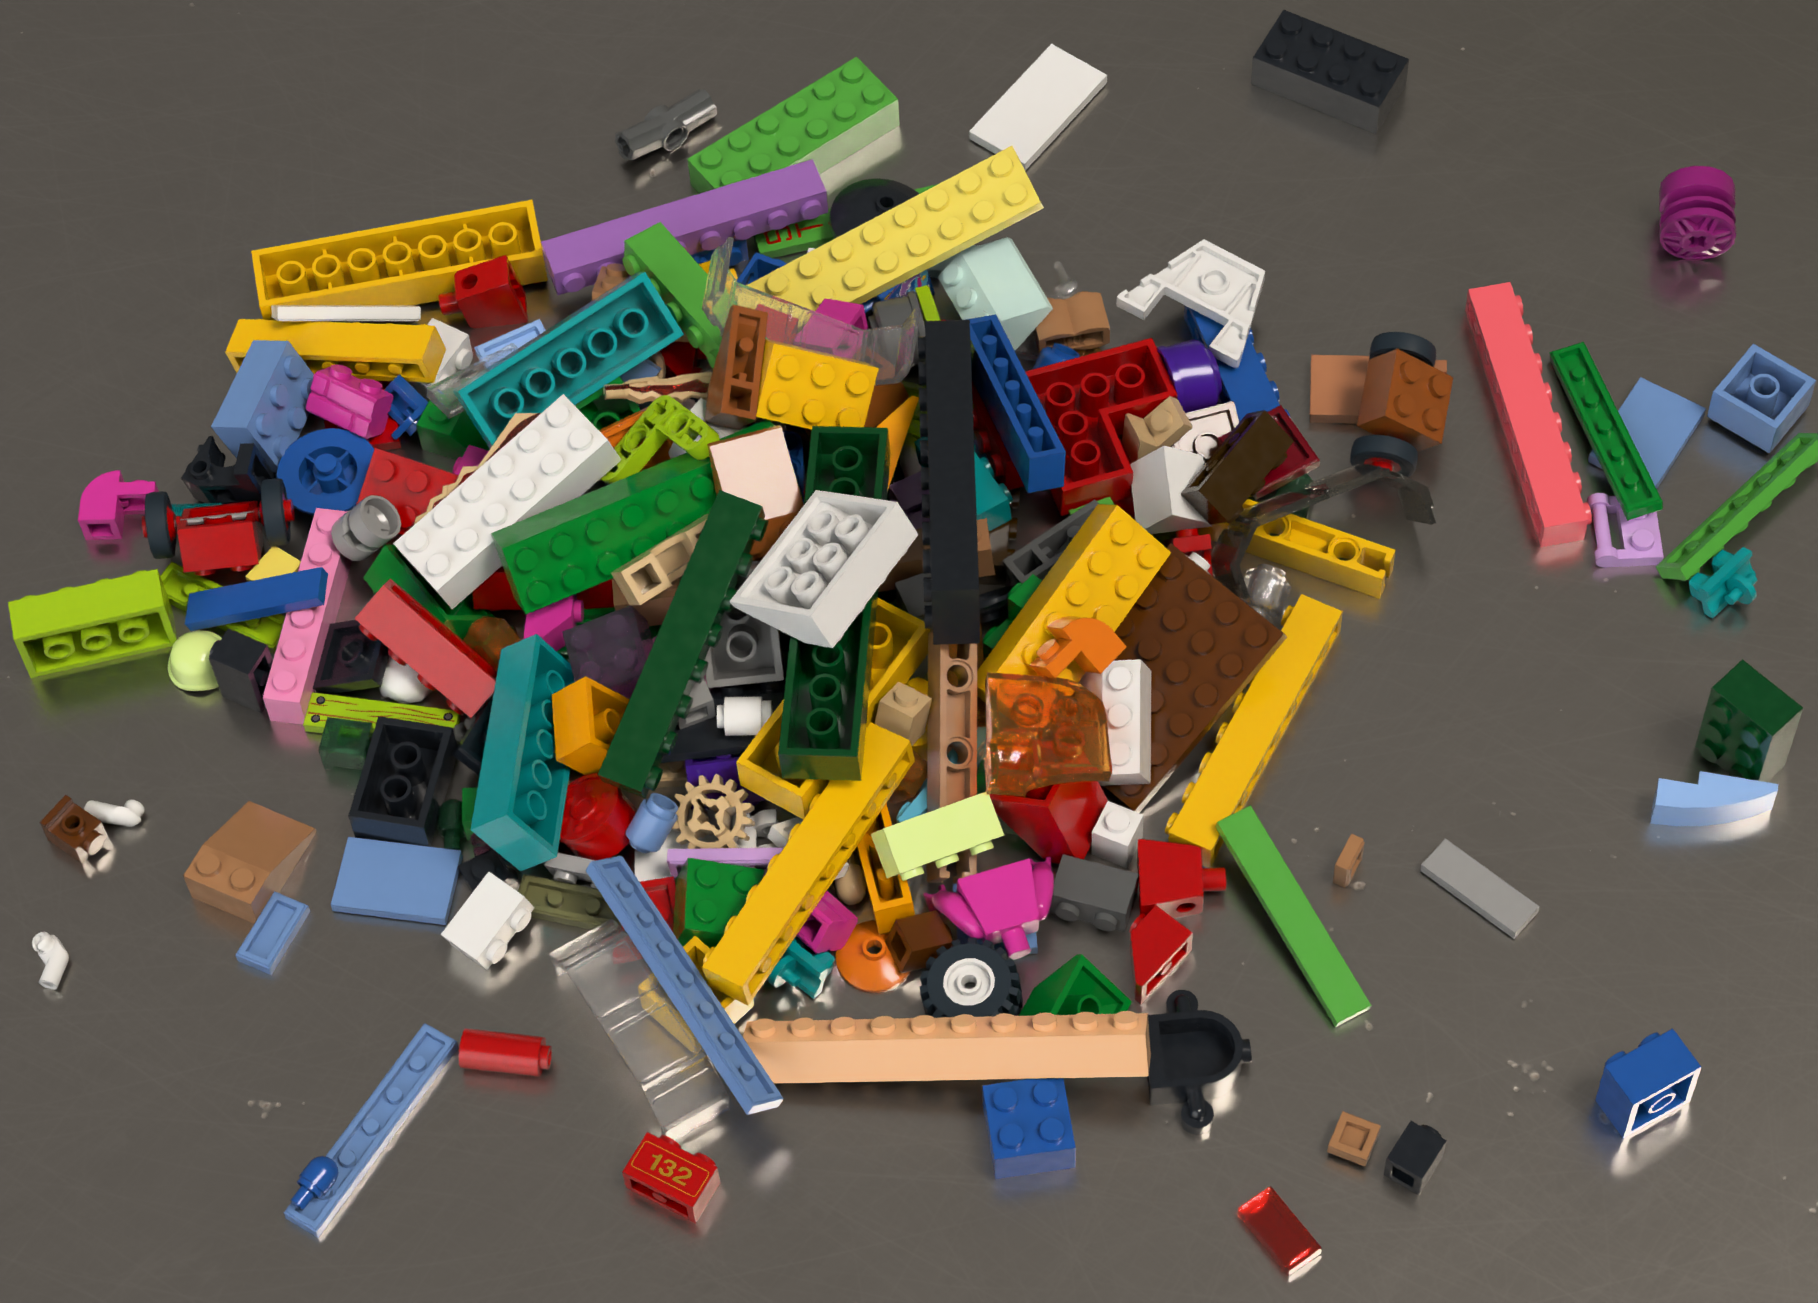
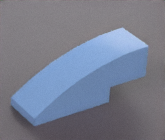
[1650,771,1778,826]

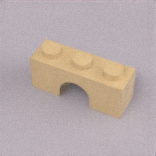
[611,514,709,606]

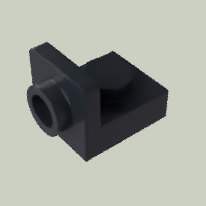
[458,848,519,893]

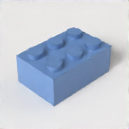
[211,340,314,472]

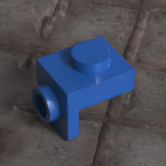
[384,374,428,440]

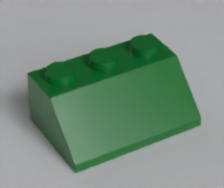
[363,544,497,643]

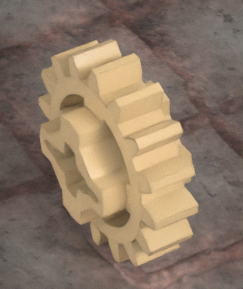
[672,774,755,849]

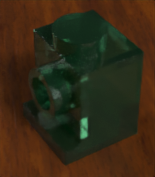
[318,717,374,770]

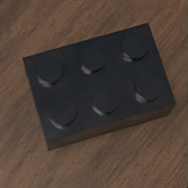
[348,716,457,847]

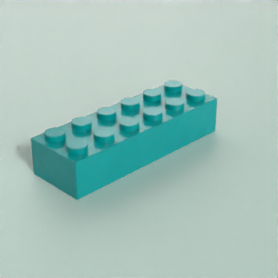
[452,272,684,454]
[470,634,584,871]

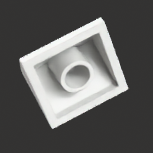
[1130,446,1212,534]

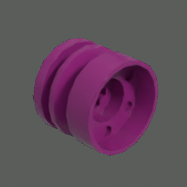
[1659,166,1736,260]

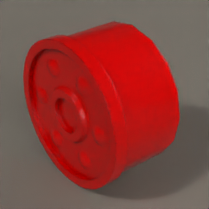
[559,773,637,860]

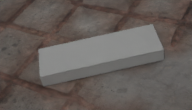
[1420,838,1540,939]

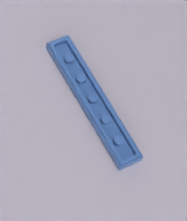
[284,1023,459,1238]

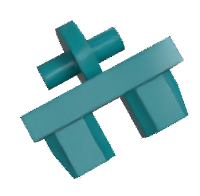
[1689,547,1758,618]
[768,936,835,999]

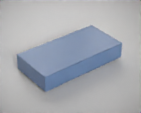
[236,891,310,975]

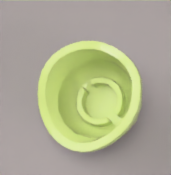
[168,630,222,691]

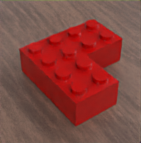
[1025,338,1178,516]

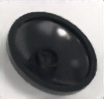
[829,178,919,239]

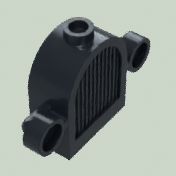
[1147,990,1252,1135]

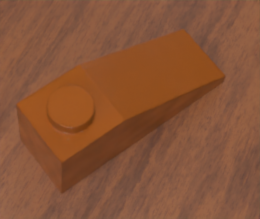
[704,304,768,430]

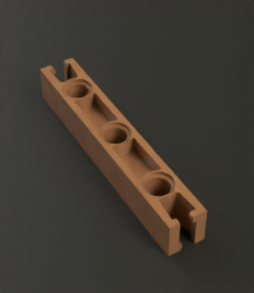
[927,631,977,884]

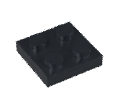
[313,620,389,694]

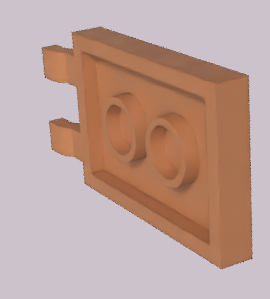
[1310,355,1447,424]

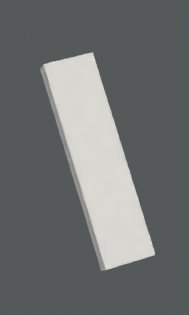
[271,305,421,321]

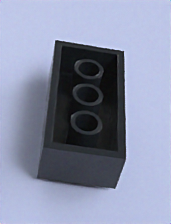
[1251,10,1409,134]

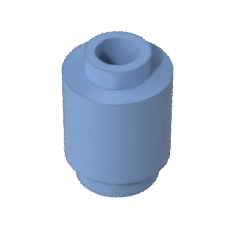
[626,793,678,853]

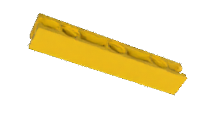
[1198,499,1396,599]

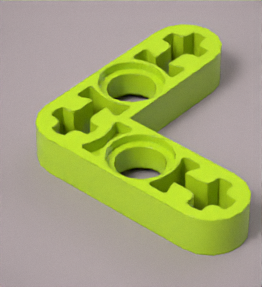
[601,395,719,485]

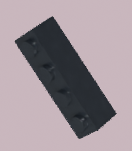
[661,679,786,763]

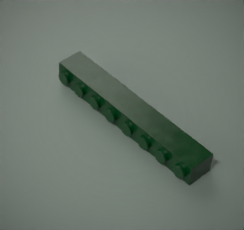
[598,490,768,799]

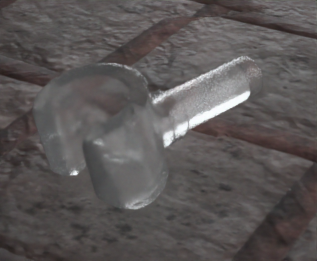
[1054,261,1078,299]

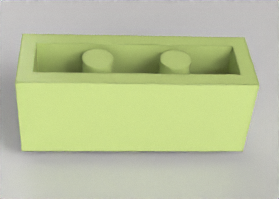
[871,791,1004,881]

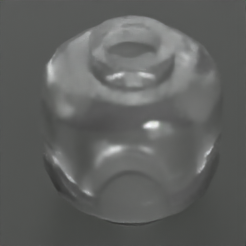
[1237,564,1291,619]

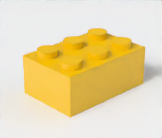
[756,339,879,430]

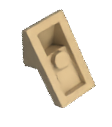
[1122,396,1193,463]

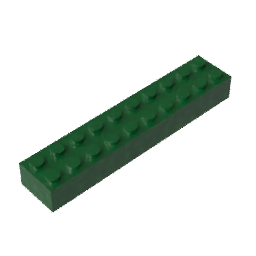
[778,426,891,781]

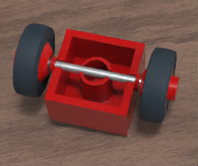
[142,478,294,576]

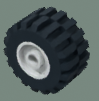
[919,938,1023,1018]

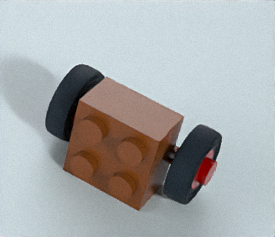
[1350,332,1453,480]

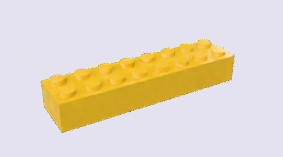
[251,200,548,322]

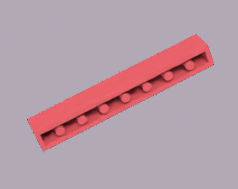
[1465,282,1592,547]

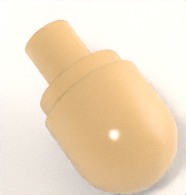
[834,853,867,905]

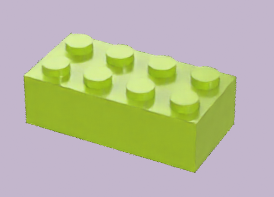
[8,569,177,678]

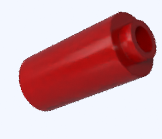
[459,1028,552,1077]

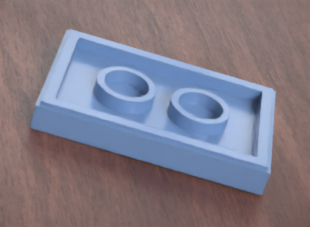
[1588,377,1706,489]
[331,837,463,925]

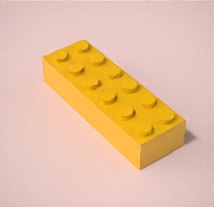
[977,504,1171,736]
[736,598,930,819]

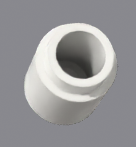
[717,697,773,736]

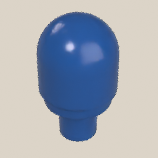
[290,1156,338,1210]

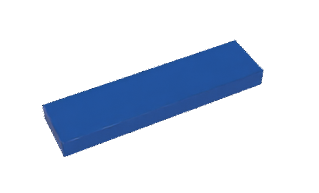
[185,567,328,631]

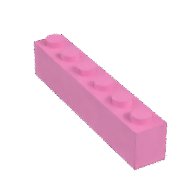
[263,508,352,725]

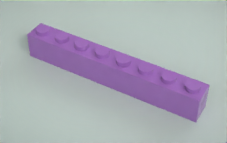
[541,159,828,295]

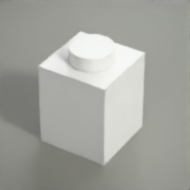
[1092,801,1144,868]

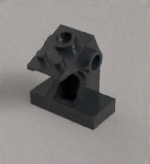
[181,436,276,506]

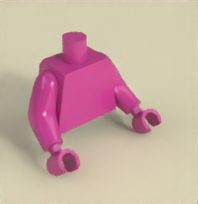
[923,857,1054,959]

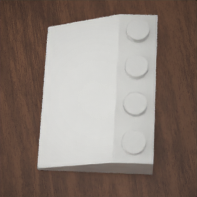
[729,490,919,648]

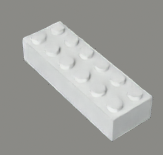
[393,394,622,609]

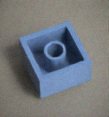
[1707,344,1816,454]

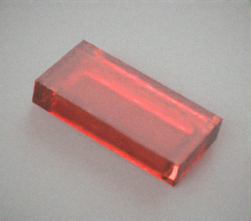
[1238,1186,1322,1276]

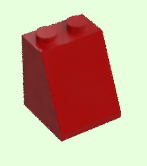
[985,738,1108,864]

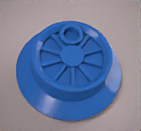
[277,428,374,516]

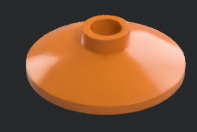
[836,920,911,993]

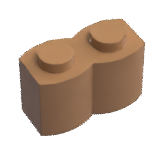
[1033,291,1110,353]

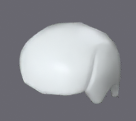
[379,655,432,704]

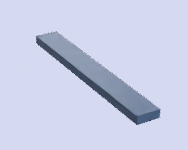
[586,856,784,1115]

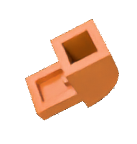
[1030,616,1127,678]

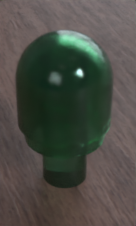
[437,799,466,850]

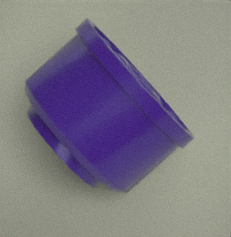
[1157,339,1222,413]

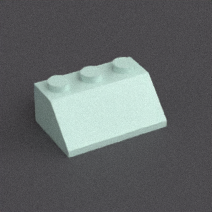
[938,237,1053,351]

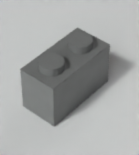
[1050,854,1139,932]

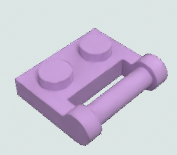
[1586,493,1664,568]

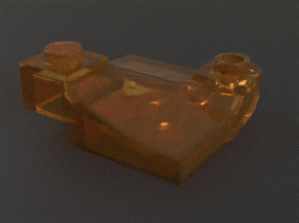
[984,672,1112,796]

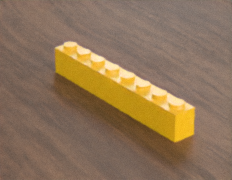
[1165,594,1343,868]
[702,722,915,1006]

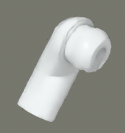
[84,799,144,827]
[32,932,69,990]

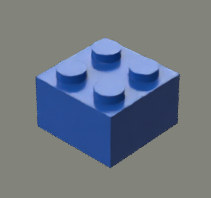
[1595,1028,1701,1139]
[982,1078,1076,1179]

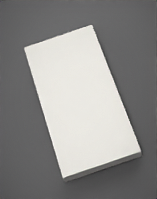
[969,44,1107,171]

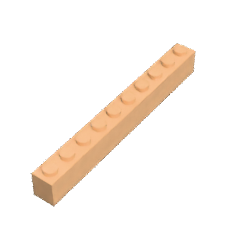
[743,1011,1151,1083]

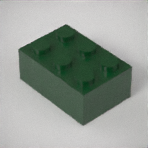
[1695,659,1803,782]

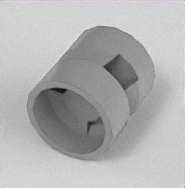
[331,495,401,561]

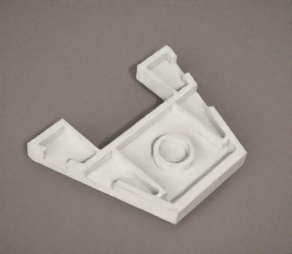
[1116,239,1265,369]

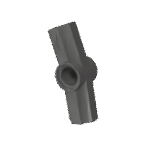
[615,89,717,161]

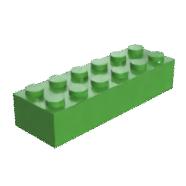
[687,57,900,194]

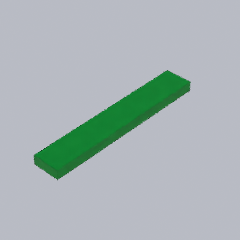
[1549,342,1663,521]

